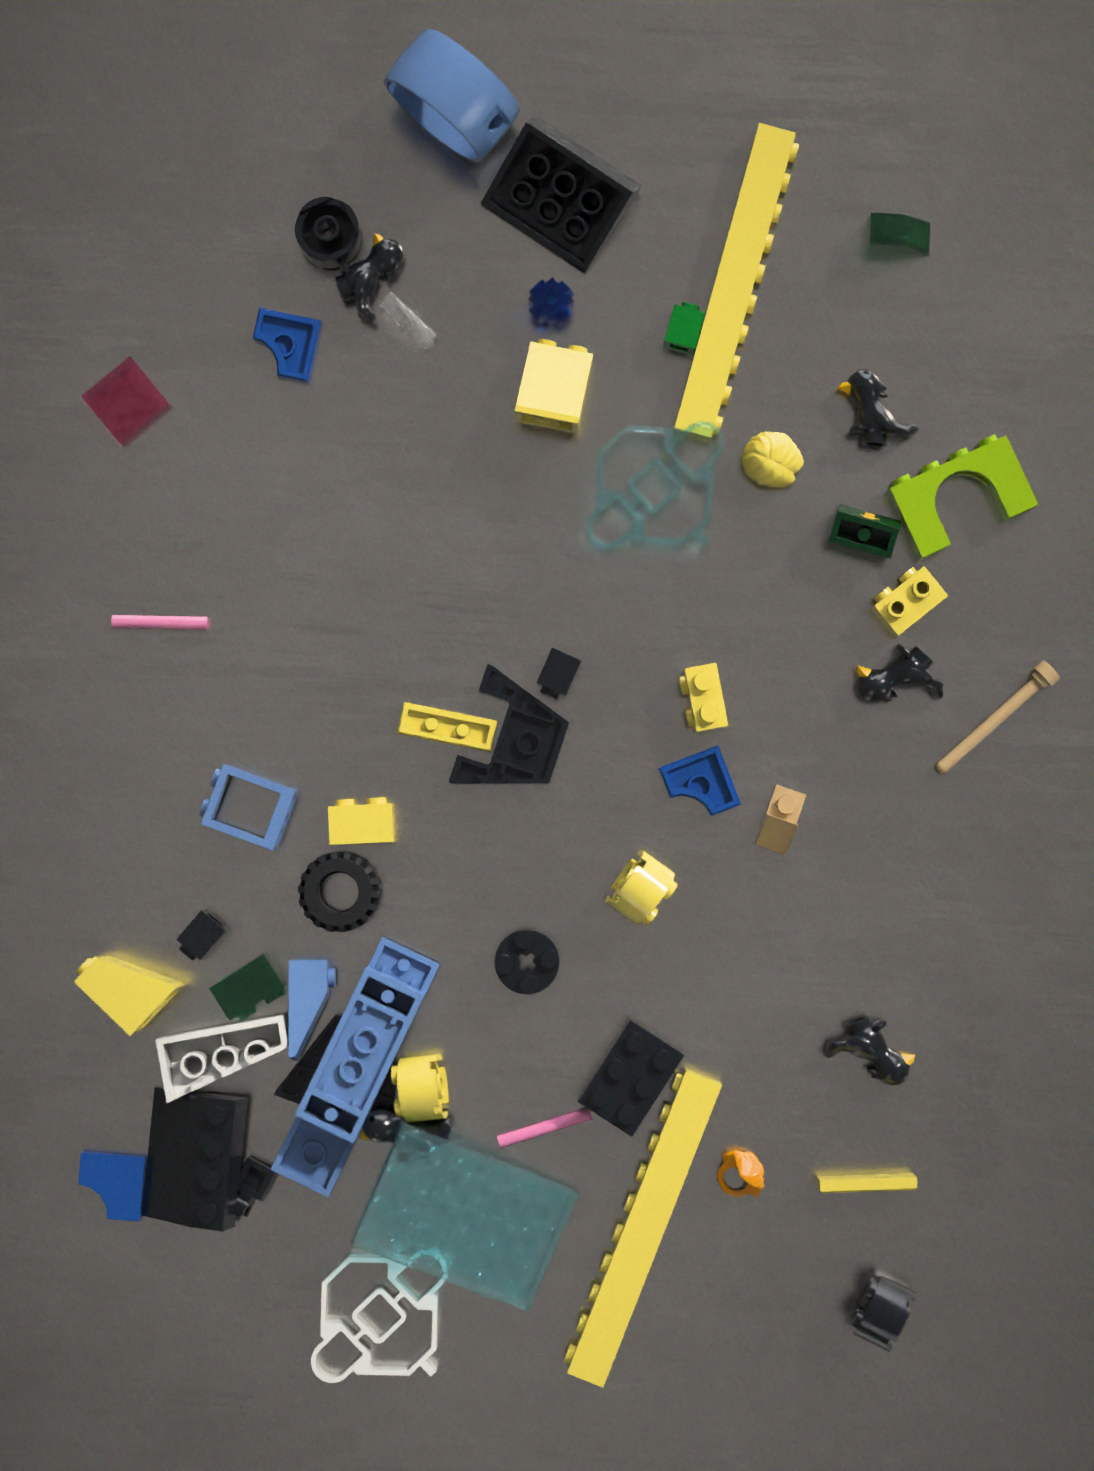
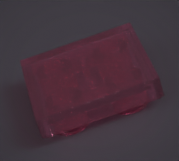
[81,356,171,446]

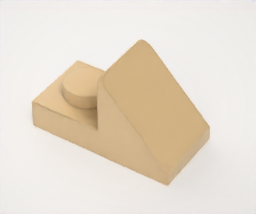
[755,784,806,855]

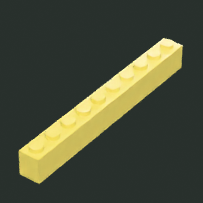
[673,123,799,443]
[563,1068,722,1388]

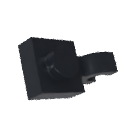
[235,1157,278,1217]

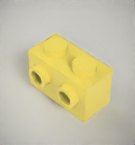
[871,566,948,638]
[679,663,728,733]

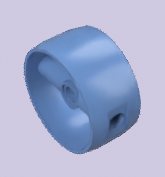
[384,29,520,162]

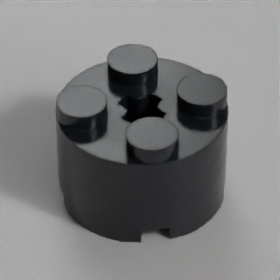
[294,196,361,268]
[495,929,559,995]
[850,1275,917,1352]

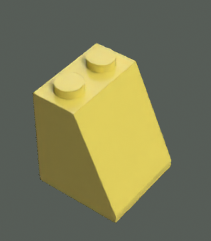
[515,339,593,434]
[74,955,184,1036]

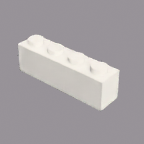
[155,1013,288,1103]

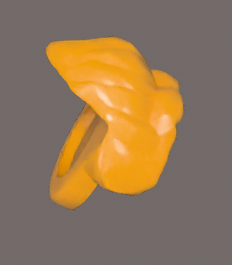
[717,1150,764,1197]

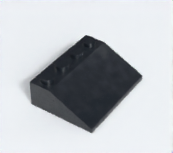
[481,116,642,272]
[142,1087,248,1232]

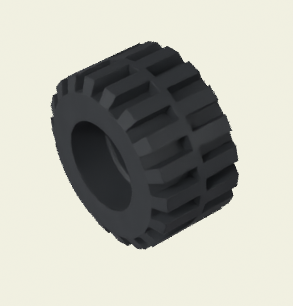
[298,852,381,933]

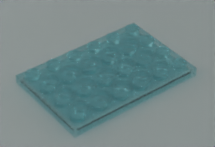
[351,1122,579,1312]

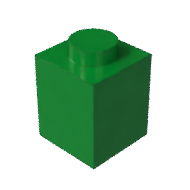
[663,302,705,355]

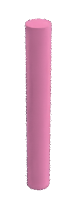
[111,615,208,630]
[497,1108,592,1148]

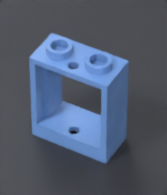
[199,764,299,851]

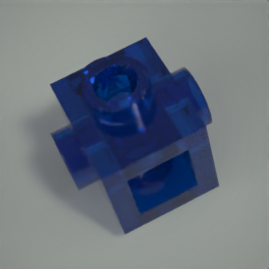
[528,277,574,329]

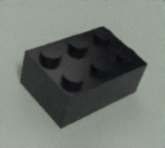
[577,1018,685,1137]

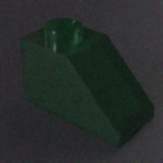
[865,213,930,255]

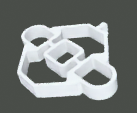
[311,1247,448,1383]

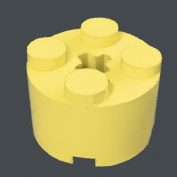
[605,850,677,925]
[391,1054,449,1122]

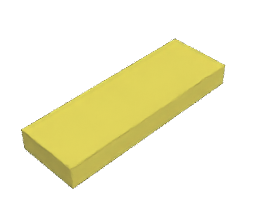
[397,702,497,752]
[817,1173,917,1193]

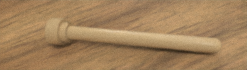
[936,660,1061,774]

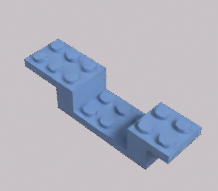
[271,937,440,1197]

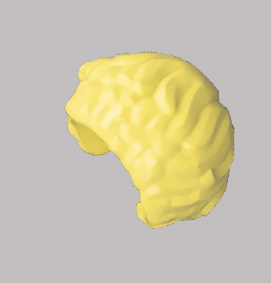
[741,431,804,487]

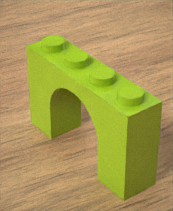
[886,434,1039,561]

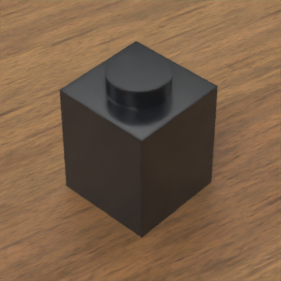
[536,648,581,700]
[176,909,229,961]

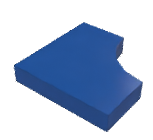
[253,308,322,384]
[658,745,741,816]
[78,1151,147,1222]

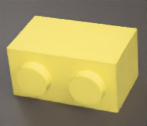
[328,797,396,845]

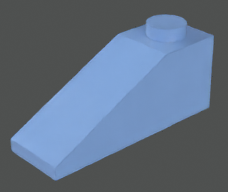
[288,959,336,1061]

